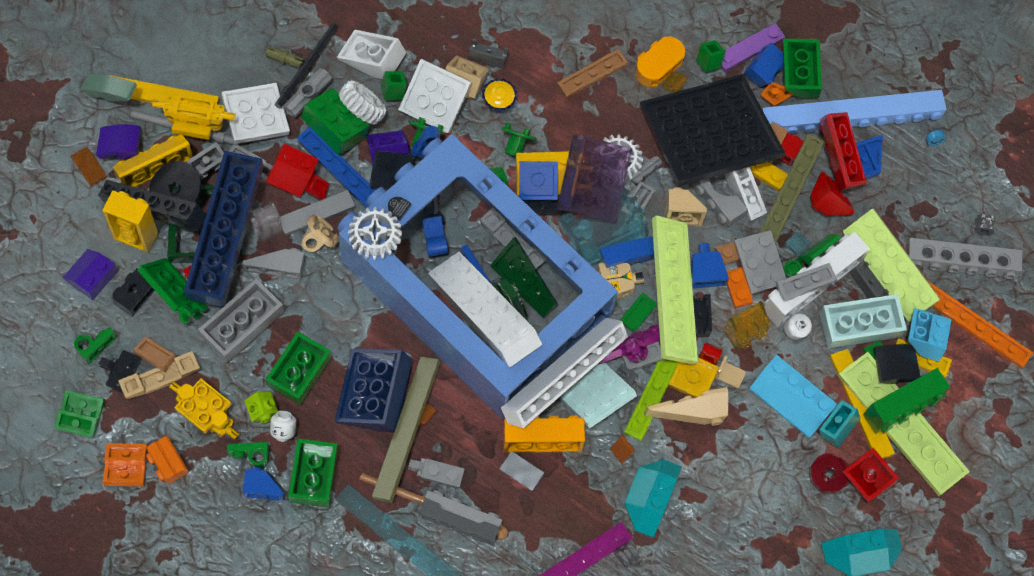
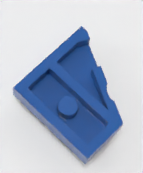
[856,135,883,179]

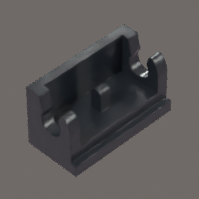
[693,294,712,337]

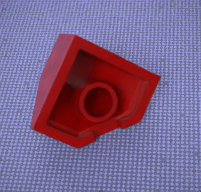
[810,171,855,216]

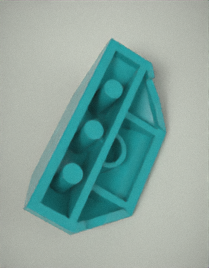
[624,459,682,538]
[821,528,903,576]

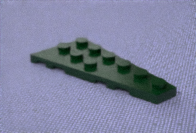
[491,278,528,320]

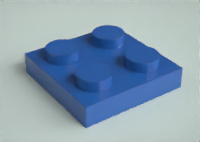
[519,161,558,200]

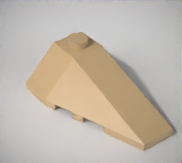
[644,387,728,426]

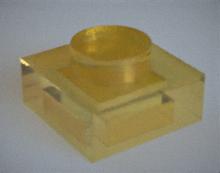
[661,72,687,92]

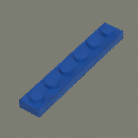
[297,127,375,209]

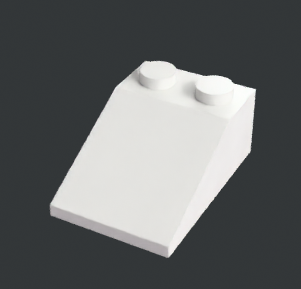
[337,30,406,79]

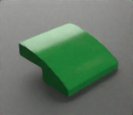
[795,234,841,266]
[54,390,105,438]

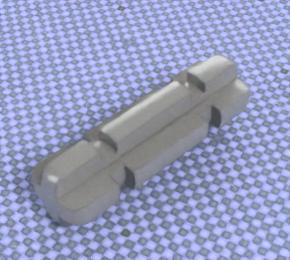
[632,156,662,183]

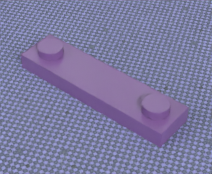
[721,23,785,73]

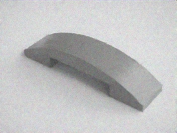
[479,207,547,269]

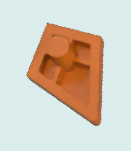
[760,82,794,107]

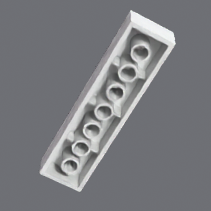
[428,252,542,367]

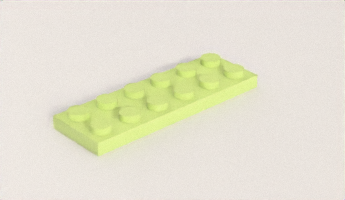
[843,208,941,322]

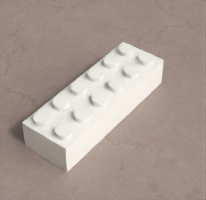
[763,232,870,327]

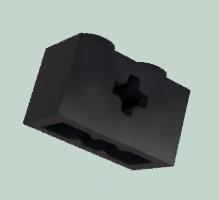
[112,268,155,317]

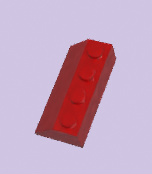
[820,112,867,191]

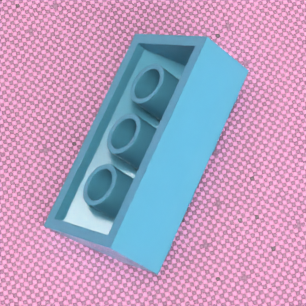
[749,355,837,438]

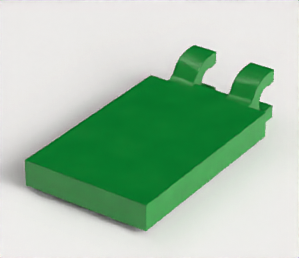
[137,258,208,324]

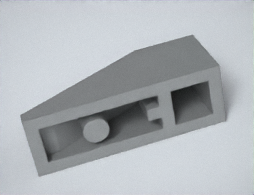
[242,248,305,280]

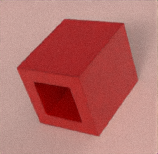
[777,133,804,166]

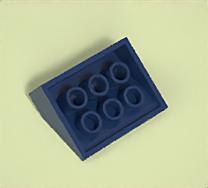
[334,349,413,432]

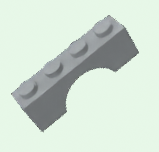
[692,178,748,228]

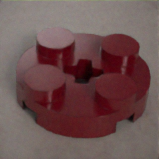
[809,454,848,494]

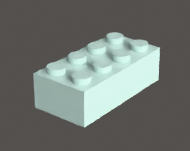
[819,294,907,349]

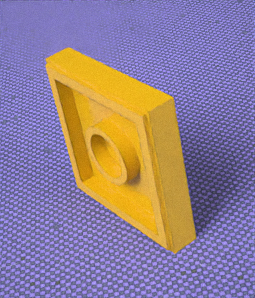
[668,357,719,398]

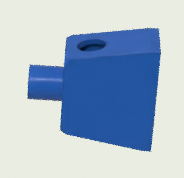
[691,243,729,289]

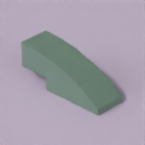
[80,74,137,101]

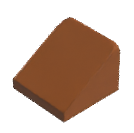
[419,404,436,428]
[610,436,635,463]

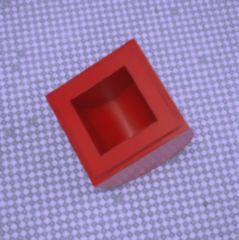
[699,342,723,365]

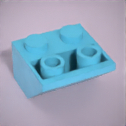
[908,308,951,362]

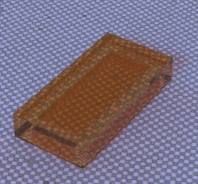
[70,147,107,187]

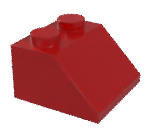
[265,143,318,198]
[843,447,899,503]

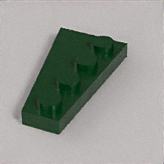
[490,237,558,318]

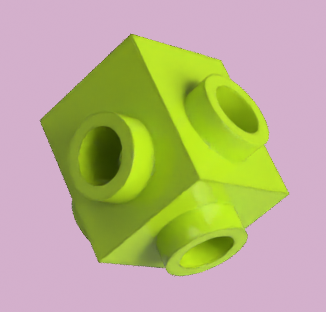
[244,392,278,424]

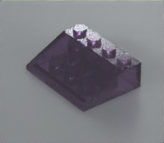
[557,135,632,222]

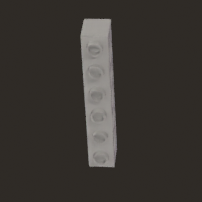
[905,238,1022,279]

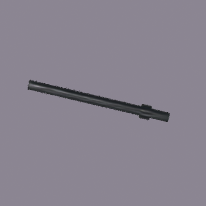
[274,23,338,109]

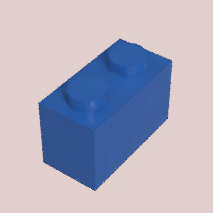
[744,43,784,87]

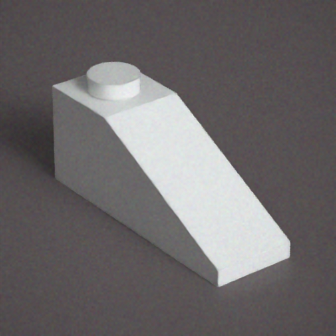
[724,167,767,221]

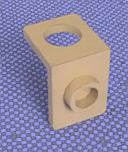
[715,355,746,388]

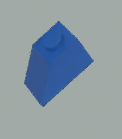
[242,467,284,501]

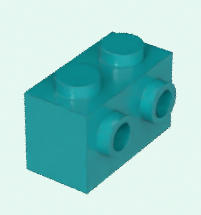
[819,400,860,449]

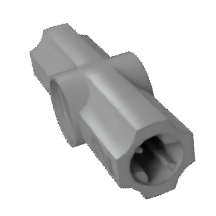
[283,68,333,118]

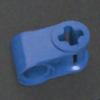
[411,126,440,159]

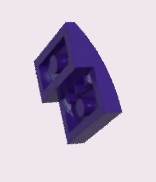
[96,124,141,160]

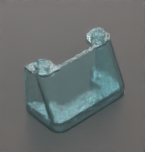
[557,185,649,266]

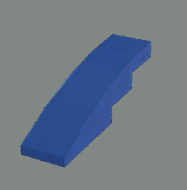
[600,236,655,268]

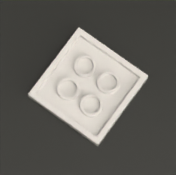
[398,59,472,133]
[221,83,290,144]

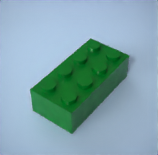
[863,368,950,434]

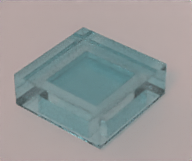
[784,230,811,257]

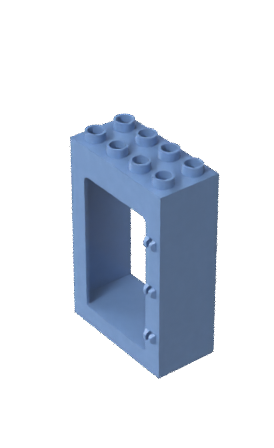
[338,134,618,419]

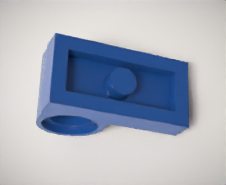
[422,216,448,257]

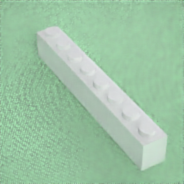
[501,318,628,428]

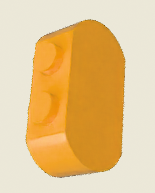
[635,37,685,88]

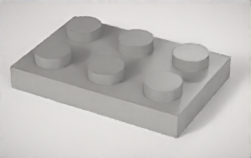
[734,230,786,295]

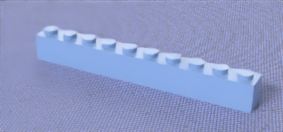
[762,90,947,135]

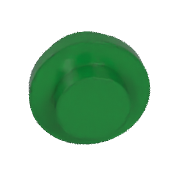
[783,260,802,278]

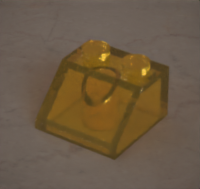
[723,301,771,350]

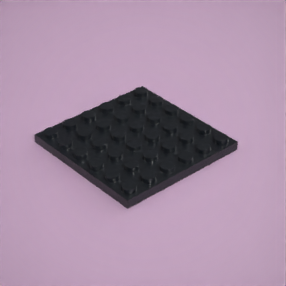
[640,74,785,187]

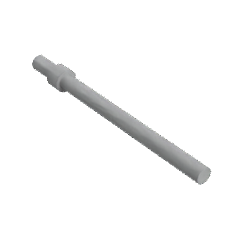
[131,110,240,145]

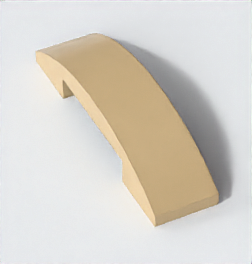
[118,351,200,399]

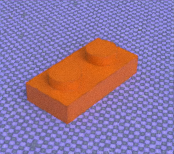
[726,267,753,309]

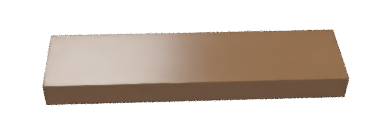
[557,49,628,99]

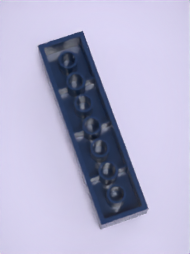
[184,151,264,307]

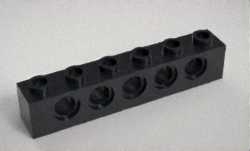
[98,180,207,231]

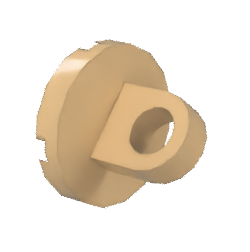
[302,214,339,252]

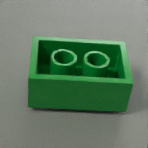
[301,87,370,155]
[265,331,332,406]
[288,439,338,507]

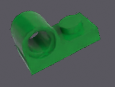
[74,327,117,365]
[227,442,269,469]

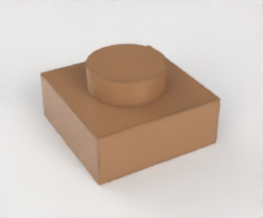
[714,242,739,265]

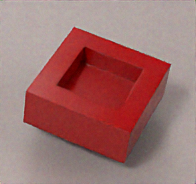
[305,174,329,201]

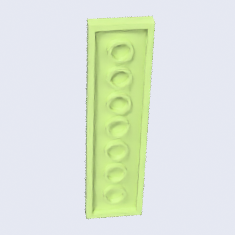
[652,216,698,365]
[837,352,970,496]

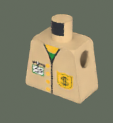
[597,263,644,300]

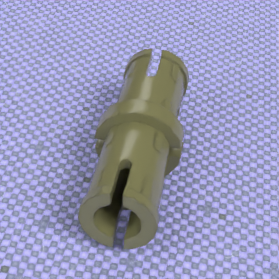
[265,45,304,69]

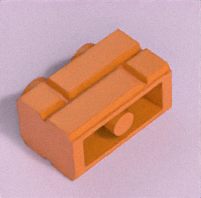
[146,436,188,485]

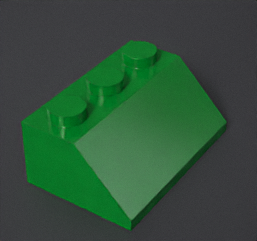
[783,38,822,99]

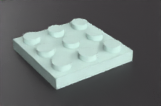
[559,363,637,429]

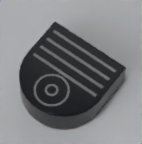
[388,197,411,221]

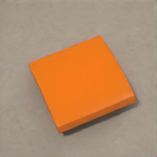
[103,443,147,487]

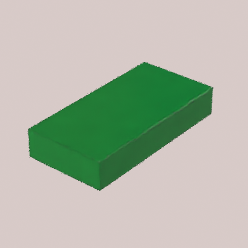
[619,292,658,333]

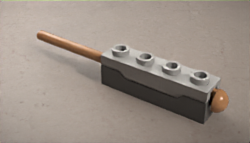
[360,472,508,546]

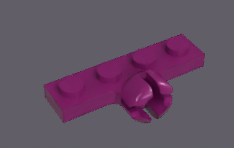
[598,324,660,364]

